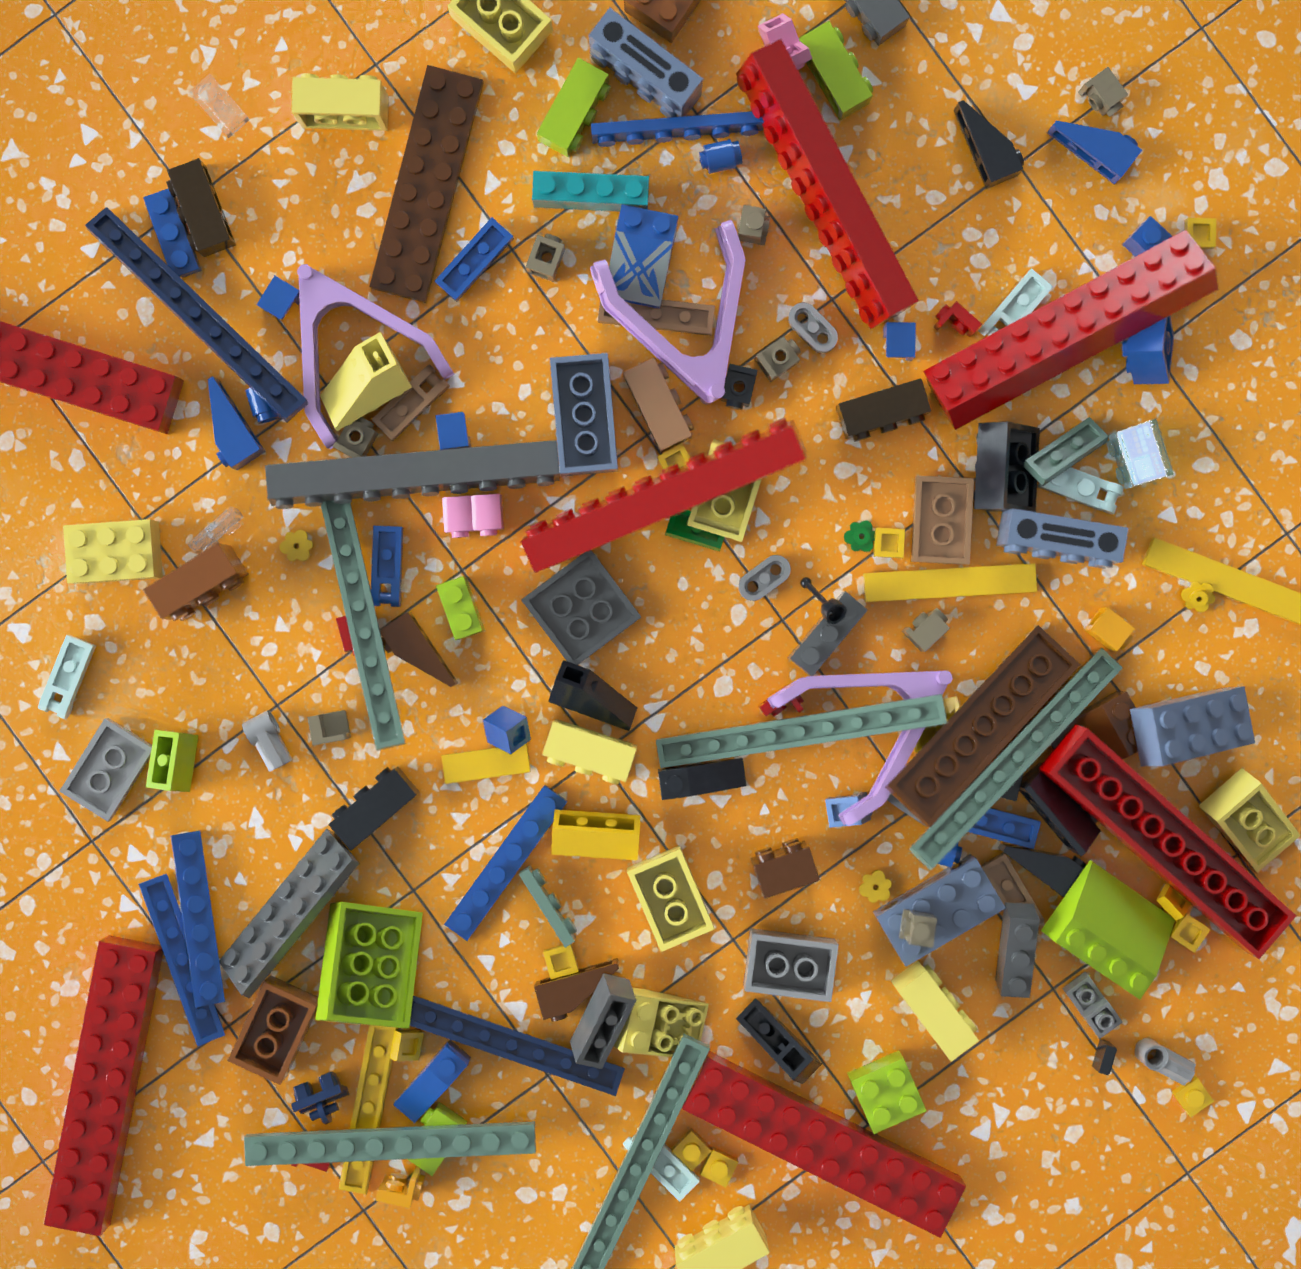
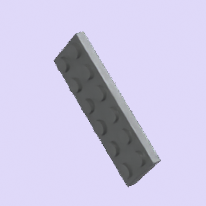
[219,829,360,999]

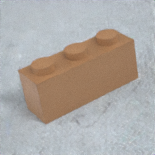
[623,358,694,453]

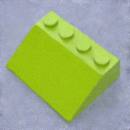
[1041,860,1175,1000]
[315,902,423,1029]

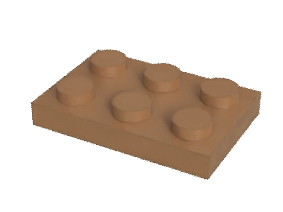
[911,476,974,565]

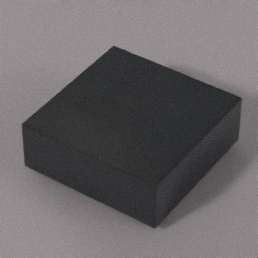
[1092,1039,1117,1076]

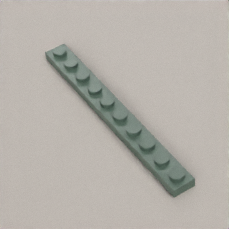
[321,501,406,751]
[909,648,1123,870]
[656,694,947,768]
[571,1034,710,1269]
[244,1121,536,1166]

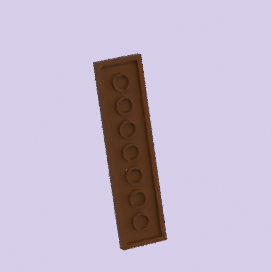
[369,65,484,303]
[885,625,1081,828]

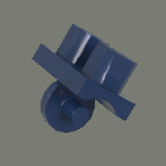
[291,1072,350,1125]

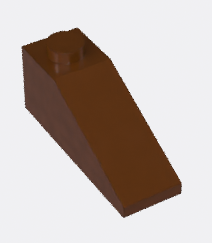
[380,612,458,687]
[534,958,619,1022]

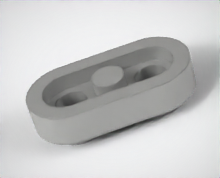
[788,302,838,353]
[738,555,791,601]

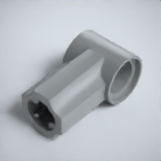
[242,710,293,772]
[1134,1038,1196,1086]

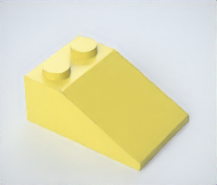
[687,439,762,542]
[1199,768,1301,873]

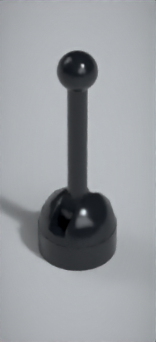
[800,577,847,624]

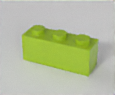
[799,21,873,121]
[536,57,611,157]

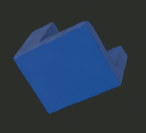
[257,275,300,320]
[883,322,916,361]
[435,412,471,450]
[483,706,531,754]

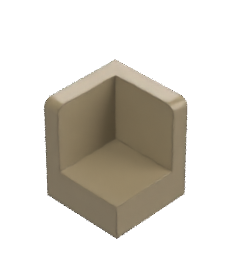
[307,710,351,745]

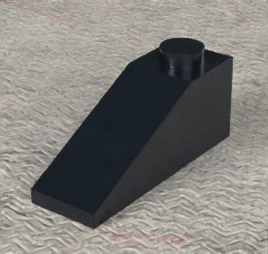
[953,100,1024,189]
[658,758,746,800]
[998,843,1087,897]
[736,998,822,1084]

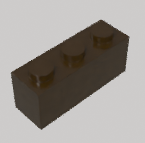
[166,158,236,257]
[836,378,931,442]

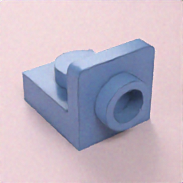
[825,792,872,828]

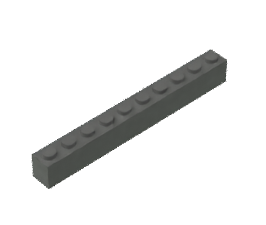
[265,440,560,509]

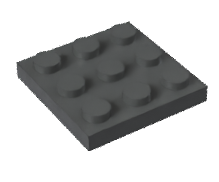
[521,550,641,665]

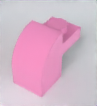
[758,14,812,69]

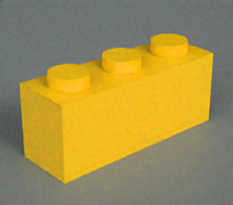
[551,810,641,860]

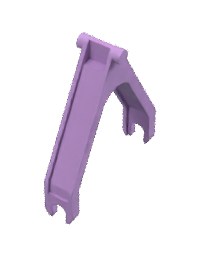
[590,220,745,405]
[297,264,454,449]
[767,671,952,826]

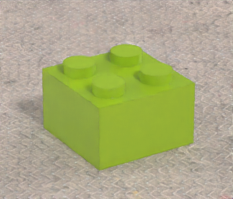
[847,1050,927,1134]

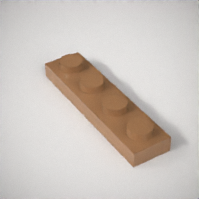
[598,300,715,336]

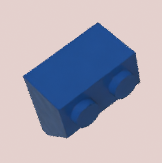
[1122,315,1174,384]

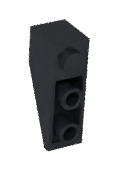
[548,660,637,731]

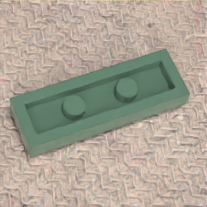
[1023,417,1109,486]
[519,865,577,948]

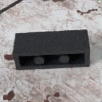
[328,766,420,851]

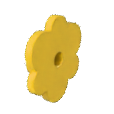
[280,530,313,561]
[1181,582,1215,612]
[859,870,892,903]

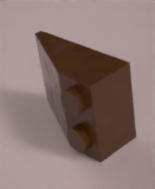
[1051,690,1138,759]

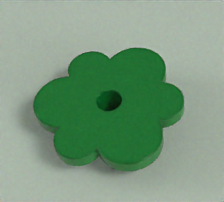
[844,520,875,552]

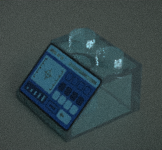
[1107,419,1174,489]

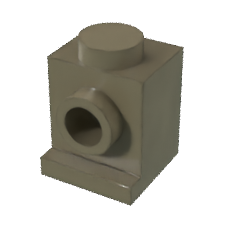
[1078,67,1128,117]
[738,205,770,246]
[525,234,565,282]
[754,337,801,383]
[333,417,379,458]
[902,608,950,652]
[899,909,937,948]

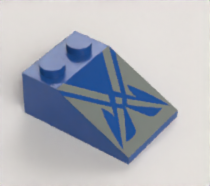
[609,204,678,309]

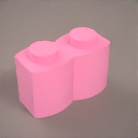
[442,494,504,538]

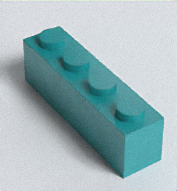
[532,171,649,212]

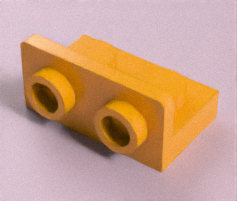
[375,1166,426,1208]

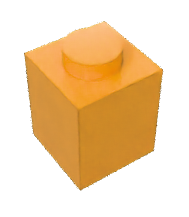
[1084,607,1135,651]

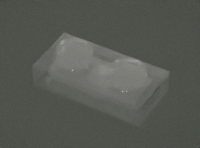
[189,74,250,138]
[187,506,244,554]

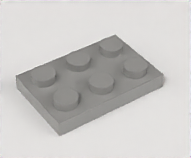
[59,718,152,821]

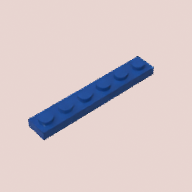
[591,111,764,147]
[444,785,568,941]
[170,831,225,1007]
[138,873,225,1046]

